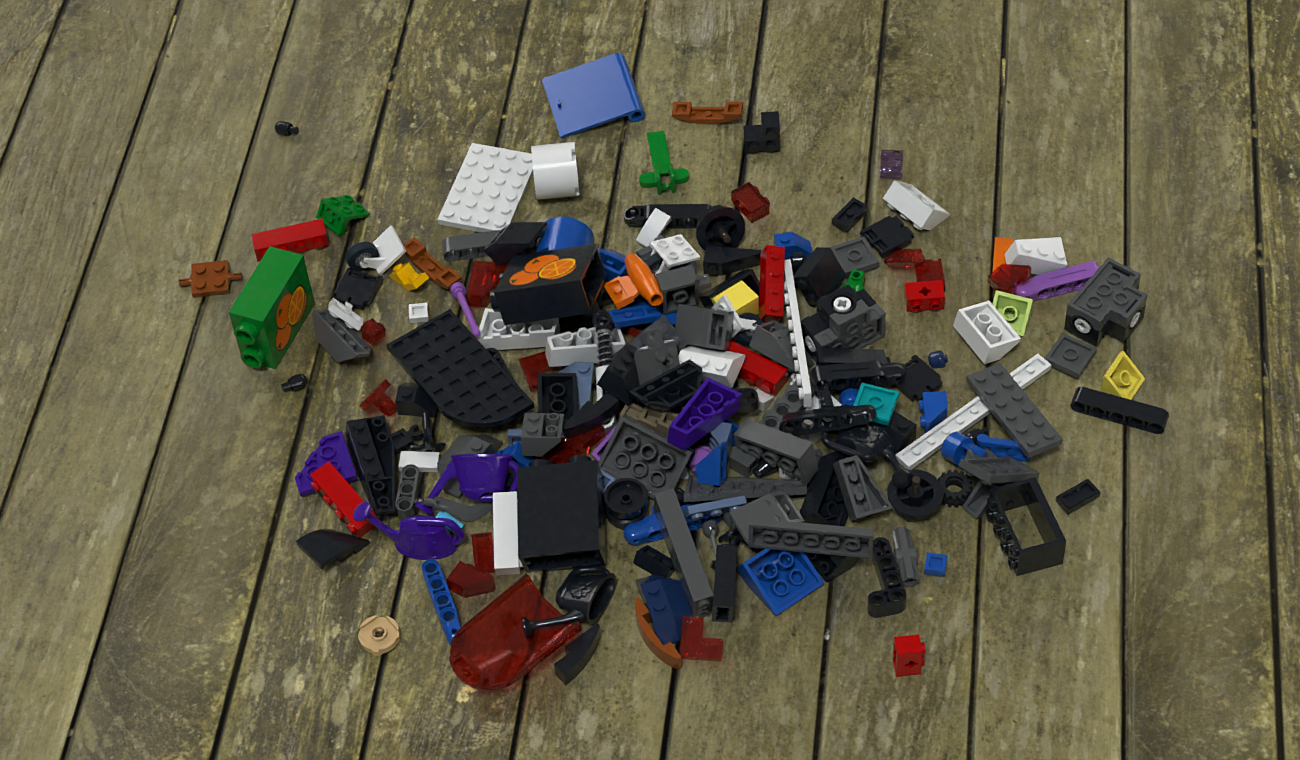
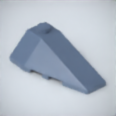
[558,361,596,438]

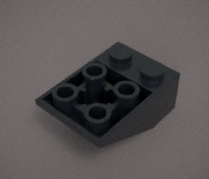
[483,222,547,267]

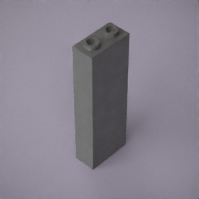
[654,488,713,617]

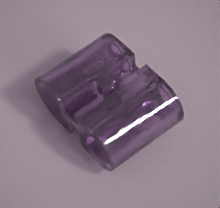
[880,150,903,179]

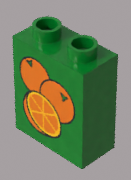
[229,246,315,369]

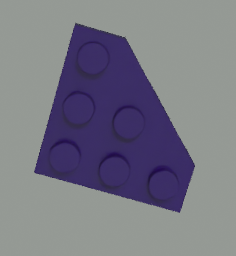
[295,431,357,497]

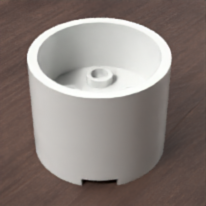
[531,142,580,200]

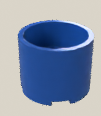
[534,217,594,253]

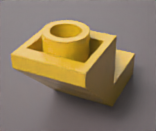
[389,263,429,291]

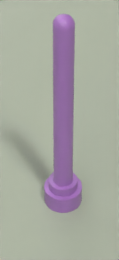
[450,282,480,337]

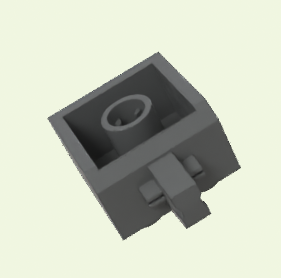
[656,265,711,315]
[634,329,680,385]

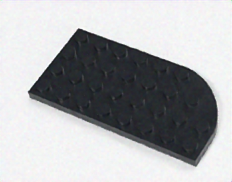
[386,309,535,428]

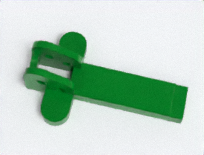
[639,131,689,195]

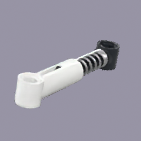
[592,310,618,434]

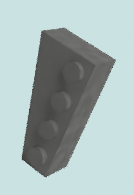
[733,418,819,485]

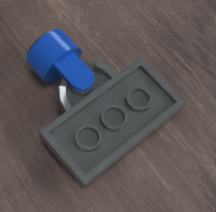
[941,431,1040,485]

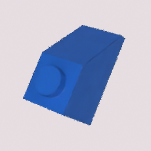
[774,232,813,259]
[695,442,727,486]

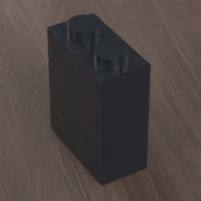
[793,247,846,305]

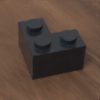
[743,111,780,153]

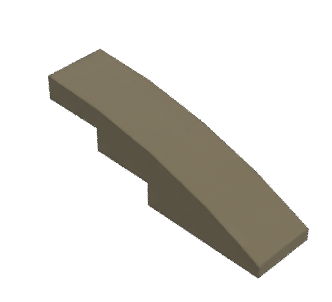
[619,403,678,436]

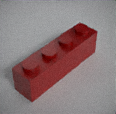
[251,218,329,262]
[759,245,785,323]
[725,340,788,396]
[310,461,377,538]

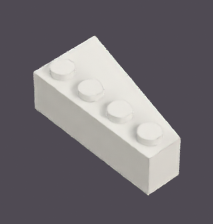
[476,308,560,350]
[545,322,625,367]
[493,491,523,575]

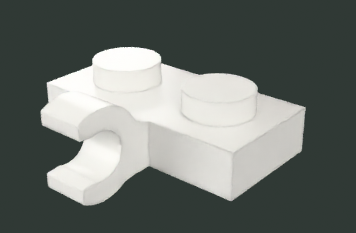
[328,298,364,331]

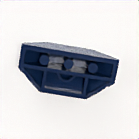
[635,574,692,645]

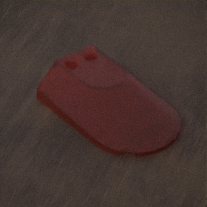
[449,573,582,690]

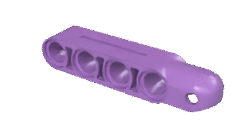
[1013,261,1099,301]

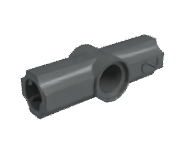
[892,527,919,587]

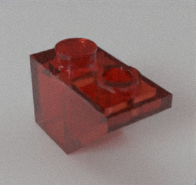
[987,264,1032,294]
[446,561,496,598]

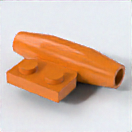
[603,253,663,310]

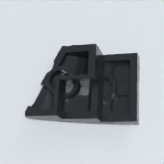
[296,529,370,569]

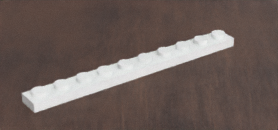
[784,259,812,407]
[896,354,1051,470]

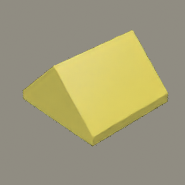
[711,281,759,316]
[1101,351,1145,400]

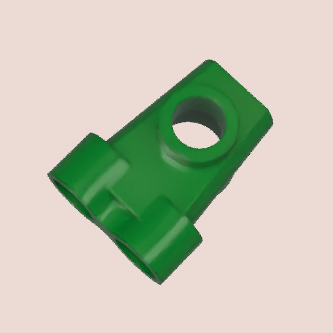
[842,269,865,292]

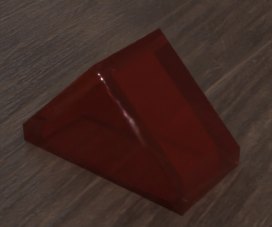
[471,532,495,574]

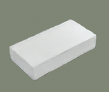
[398,451,440,472]

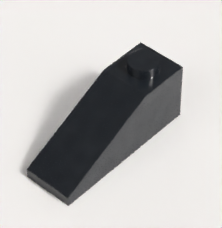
[703,245,761,276]

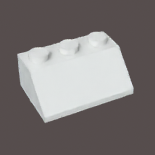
[883,180,950,230]
[953,301,1021,364]
[678,345,746,388]

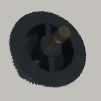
[696,205,745,250]
[887,470,944,522]

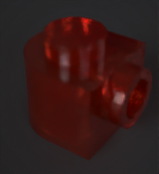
[361,318,386,345]

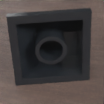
[395,382,438,418]

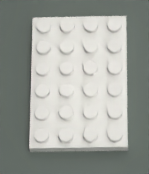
[437,143,533,232]

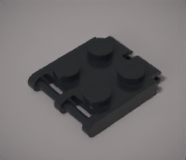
[860,216,914,258]
[334,268,383,309]
[893,355,943,402]

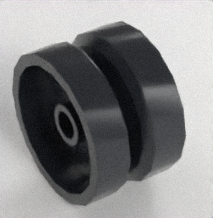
[604,478,649,530]

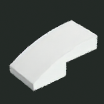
[636,208,671,247]

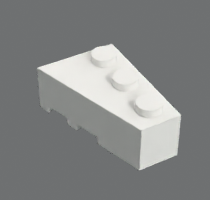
[1005,237,1067,275]

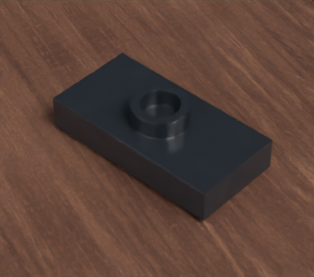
[1056,479,1101,514]

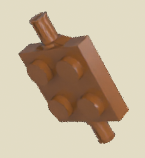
[179,260,242,298]

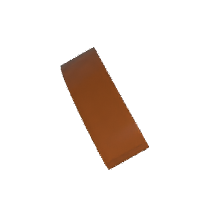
[672,102,743,124]
[403,237,462,289]
[635,597,682,670]

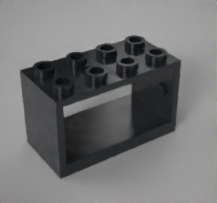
[986,477,1066,576]

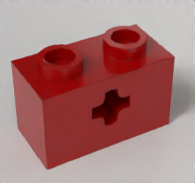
[904,280,945,312]
[892,634,926,677]

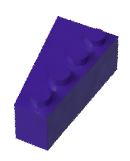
[667,377,742,450]

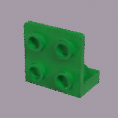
[316,195,370,236]

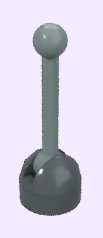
[702,520,718,557]

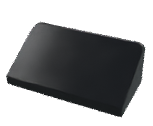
[633,545,675,578]

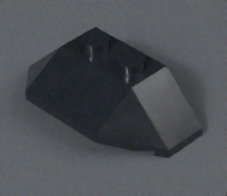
[629,359,702,411]

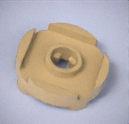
[358,615,400,656]

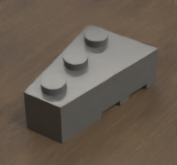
[833,455,893,521]

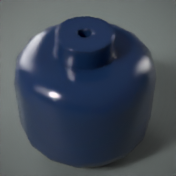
[928,350,948,368]

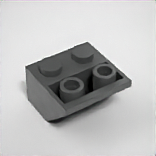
[521,412,564,456]

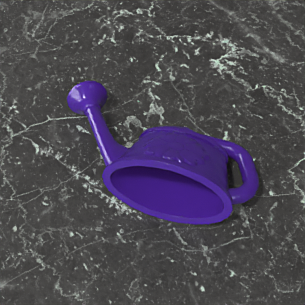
[415,454,520,515]
[353,502,465,560]

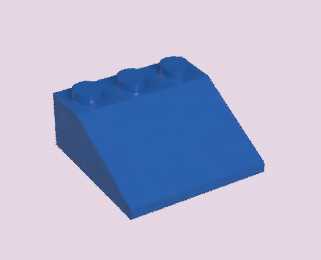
[736,549,824,616]

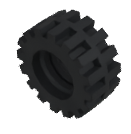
[938,470,973,508]

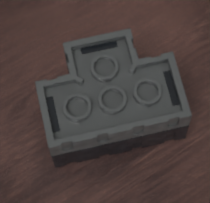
[1064,257,1148,346]
[800,284,886,363]

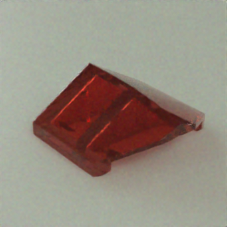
[884,248,925,269]

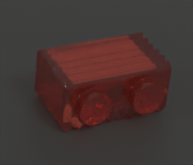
[731,182,770,223]

